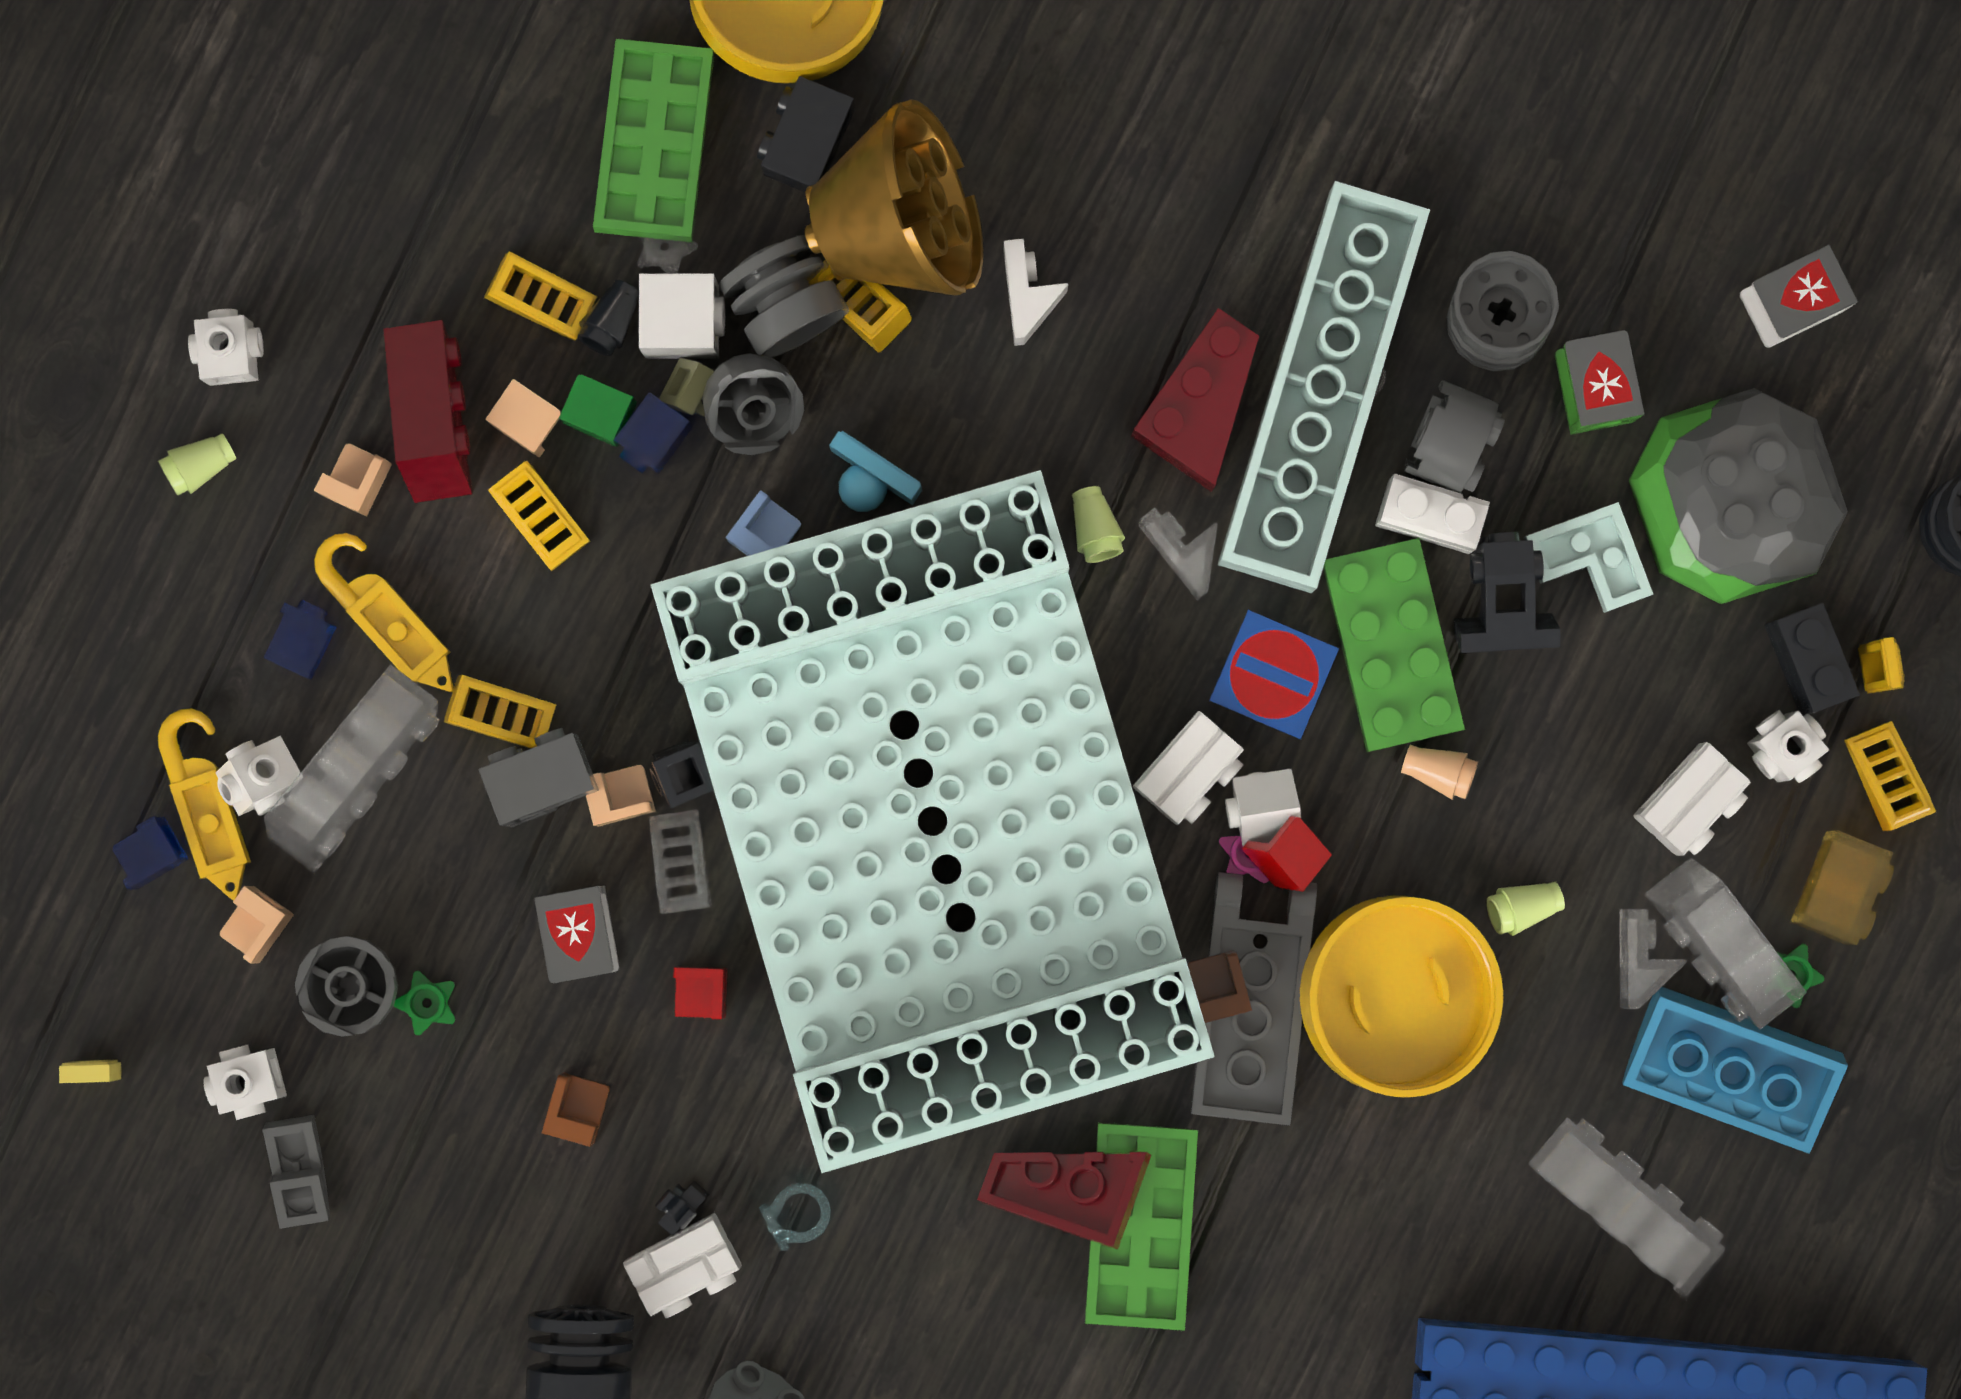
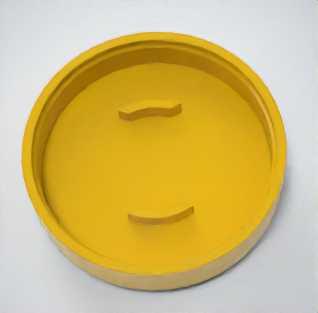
[689,0,883,83]
[1300,896,1503,1097]

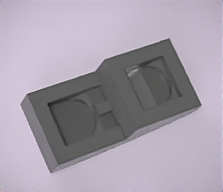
[262,1115,330,1229]

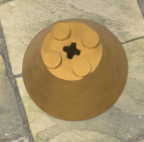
[805,100,983,295]

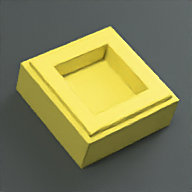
[59,1060,121,1083]

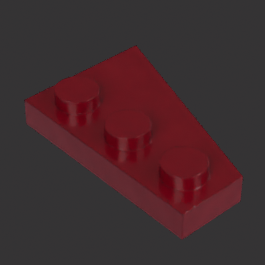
[977,1152,1151,1250]

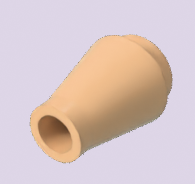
[1401,745,1478,800]

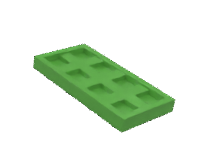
[593,39,714,242]
[1323,538,1465,752]
[1085,1122,1198,1330]

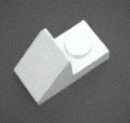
[1003,239,1068,346]

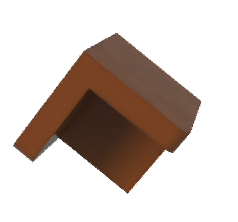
[542,1073,610,1147]

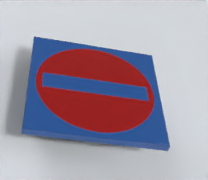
[1209,610,1339,739]

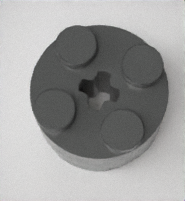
[1403,380,1505,493]

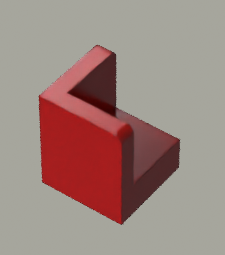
[1242,816,1332,892]
[673,967,727,1019]

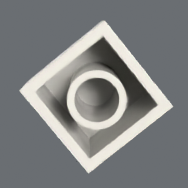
[639,274,725,359]

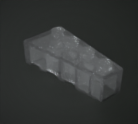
[264,664,440,874]
[1529,1117,1726,1301]

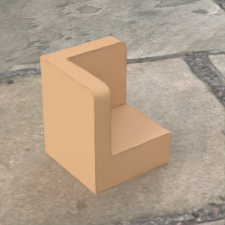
[485,379,561,458]
[314,444,392,517]
[586,765,656,827]
[220,886,294,964]

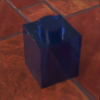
[614,392,693,474]

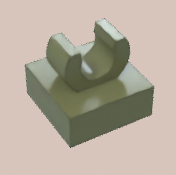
[658,357,714,416]

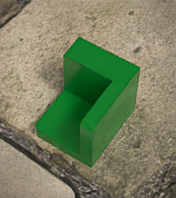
[559,375,637,448]

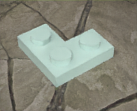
[1524,502,1653,613]

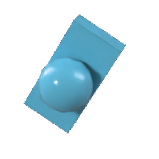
[829,431,922,512]

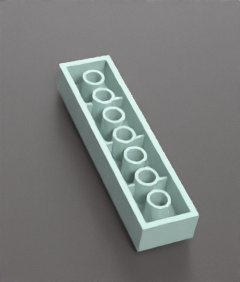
[1217,181,1430,593]

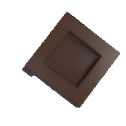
[1187,950,1252,1023]

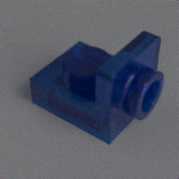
[264,599,337,680]

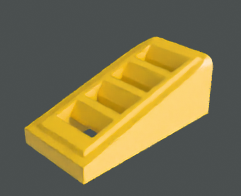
[484,251,597,341]
[809,260,912,352]
[488,461,590,571]
[1858,637,1905,694]
[444,675,556,749]
[1844,721,1936,831]

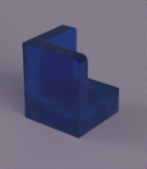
[113,816,189,890]

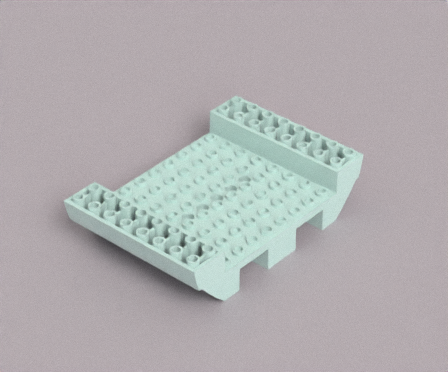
[650,470,1215,1173]

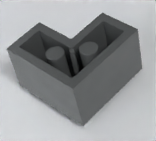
[478,728,599,827]

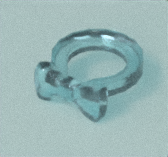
[759,1182,831,1251]

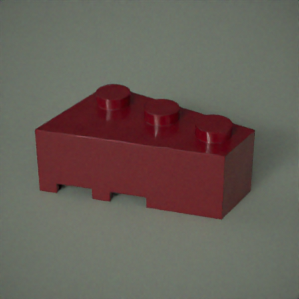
[1131,308,1259,492]
[383,320,473,503]

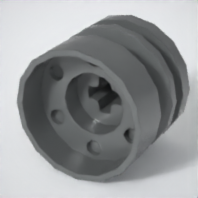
[719,235,849,358]
[1447,251,1559,371]

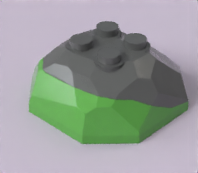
[1629,388,1848,604]

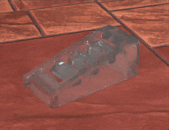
[649,810,712,914]

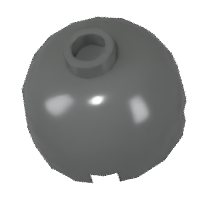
[702,353,804,455]
[295,936,398,1037]

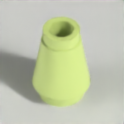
[158,433,237,496]
[1072,486,1125,563]
[1487,882,1565,936]

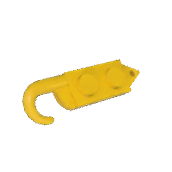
[314,533,454,692]
[158,708,251,901]

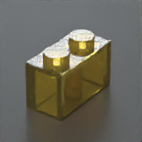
[1791,830,1894,945]

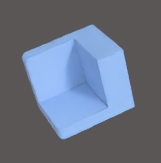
[725,490,801,556]

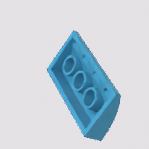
[1622,985,1848,1154]

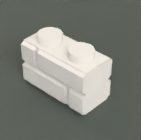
[1375,474,1490,554]
[1132,711,1244,825]
[1633,742,1751,856]
[623,1213,742,1318]

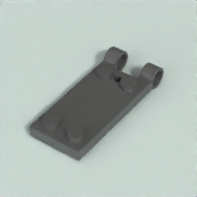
[1190,872,1317,1126]

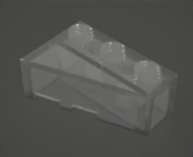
[1645,858,1807,1030]

